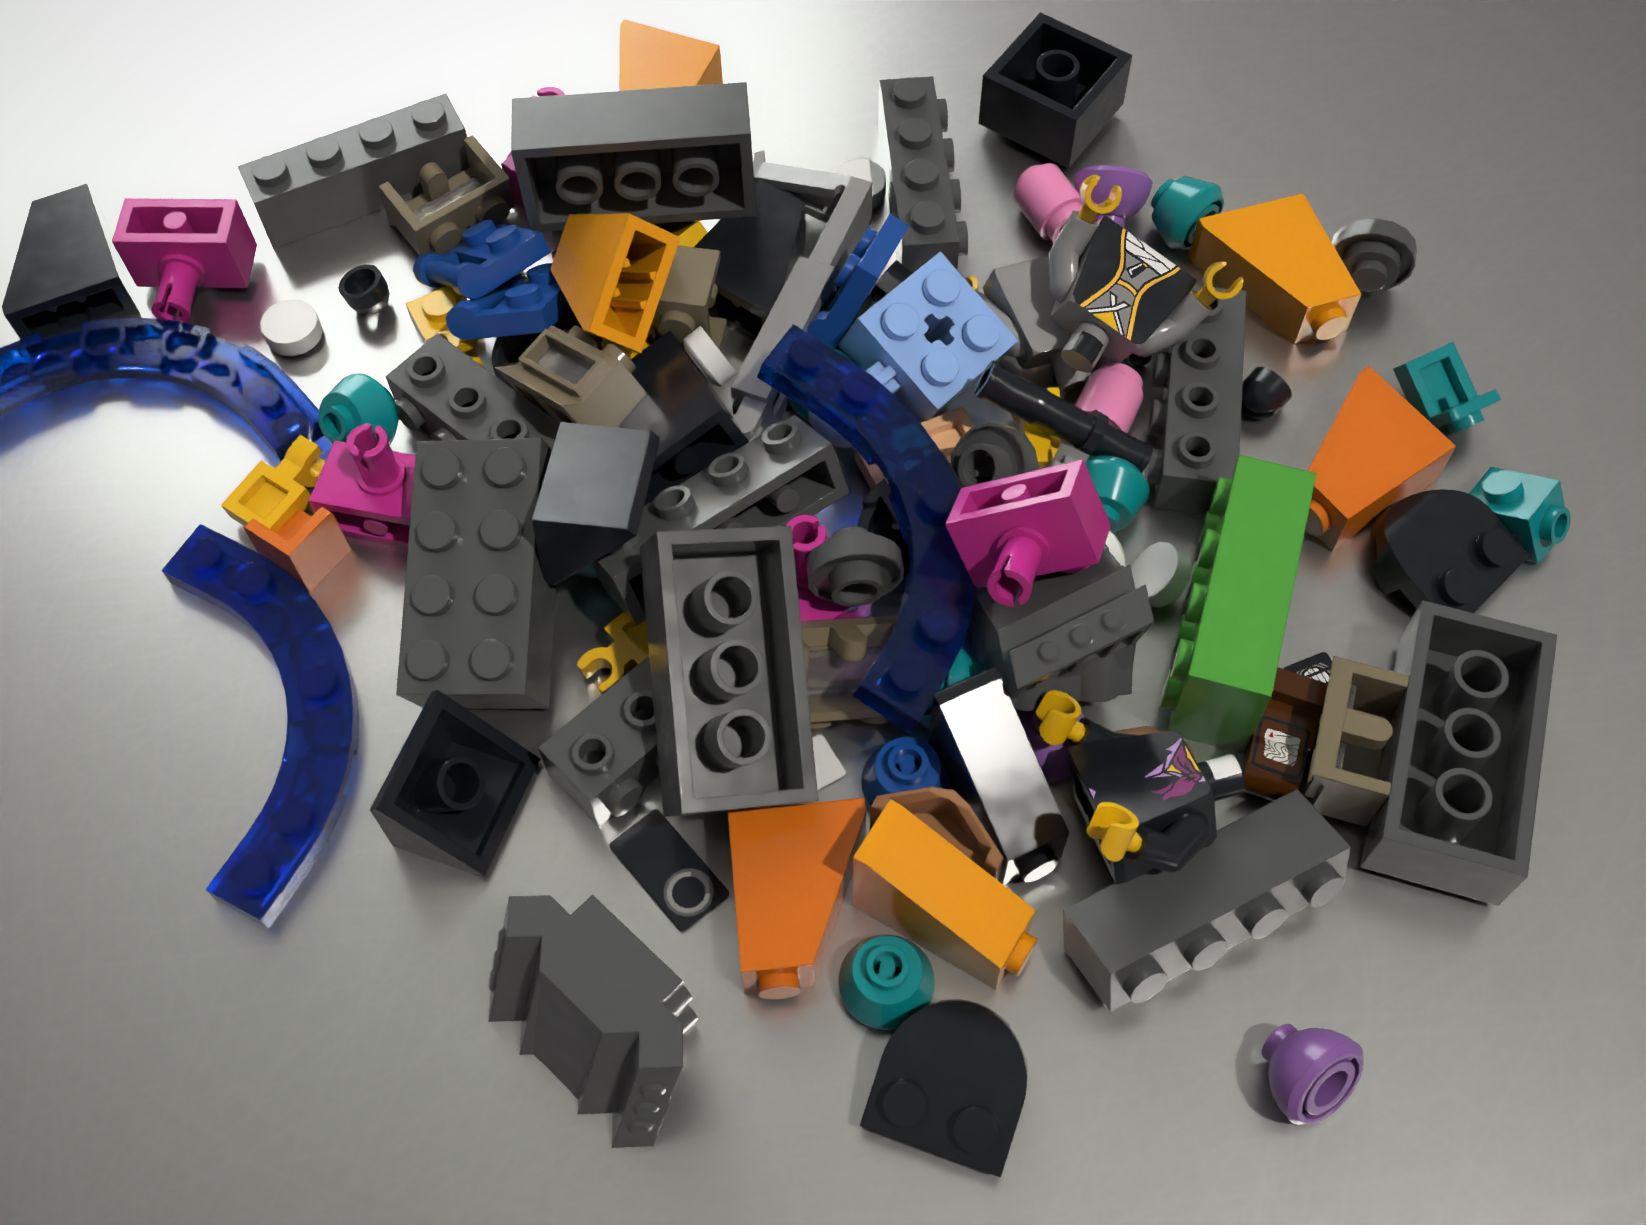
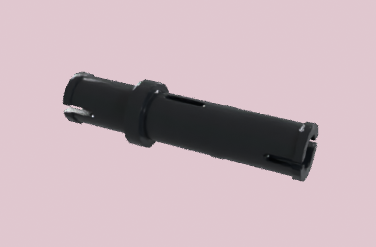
[974,360,1153,473]

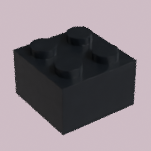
[978,12,1133,168]

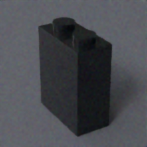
[618,330,749,506]

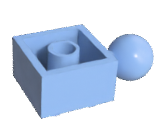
[808,251,1019,449]

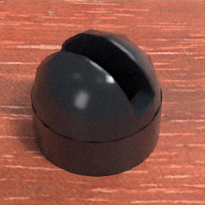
[338,264,390,314]
[1241,367,1292,420]

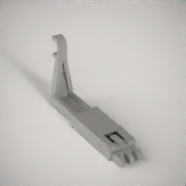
[730,150,873,442]

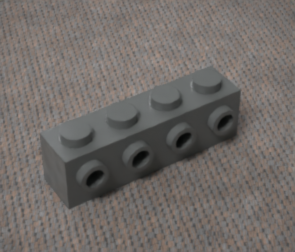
[878,76,968,273]
[237,93,469,249]
[1145,285,1247,515]
[385,333,560,449]
[592,415,850,626]
[538,656,660,827]
[1063,789,1351,1012]

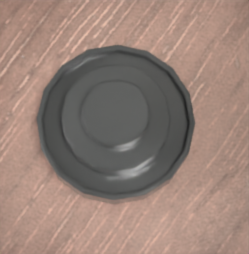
[1331,218,1417,292]
[950,423,1039,487]
[806,526,904,607]

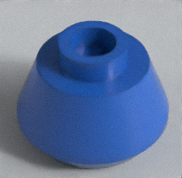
[861,737,952,807]

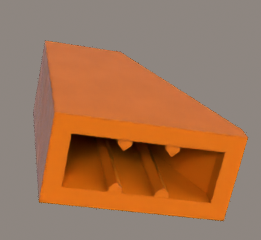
[1305,366,1456,552]
[728,797,866,1000]

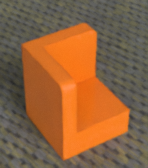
[244,507,351,593]

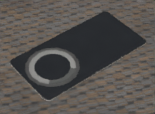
[609,809,729,931]

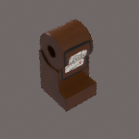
[1240,668,1328,801]

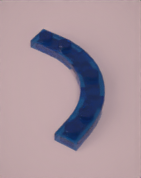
[0,318,324,462]
[757,324,976,734]
[161,524,359,929]

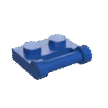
[807,214,910,349]
[413,220,551,299]
[446,263,570,340]

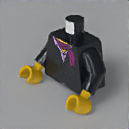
[1036,690,1245,885]

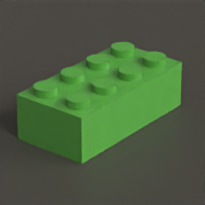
[1160,455,1317,754]

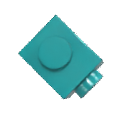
[1393,342,1501,435]
[1469,467,1571,563]

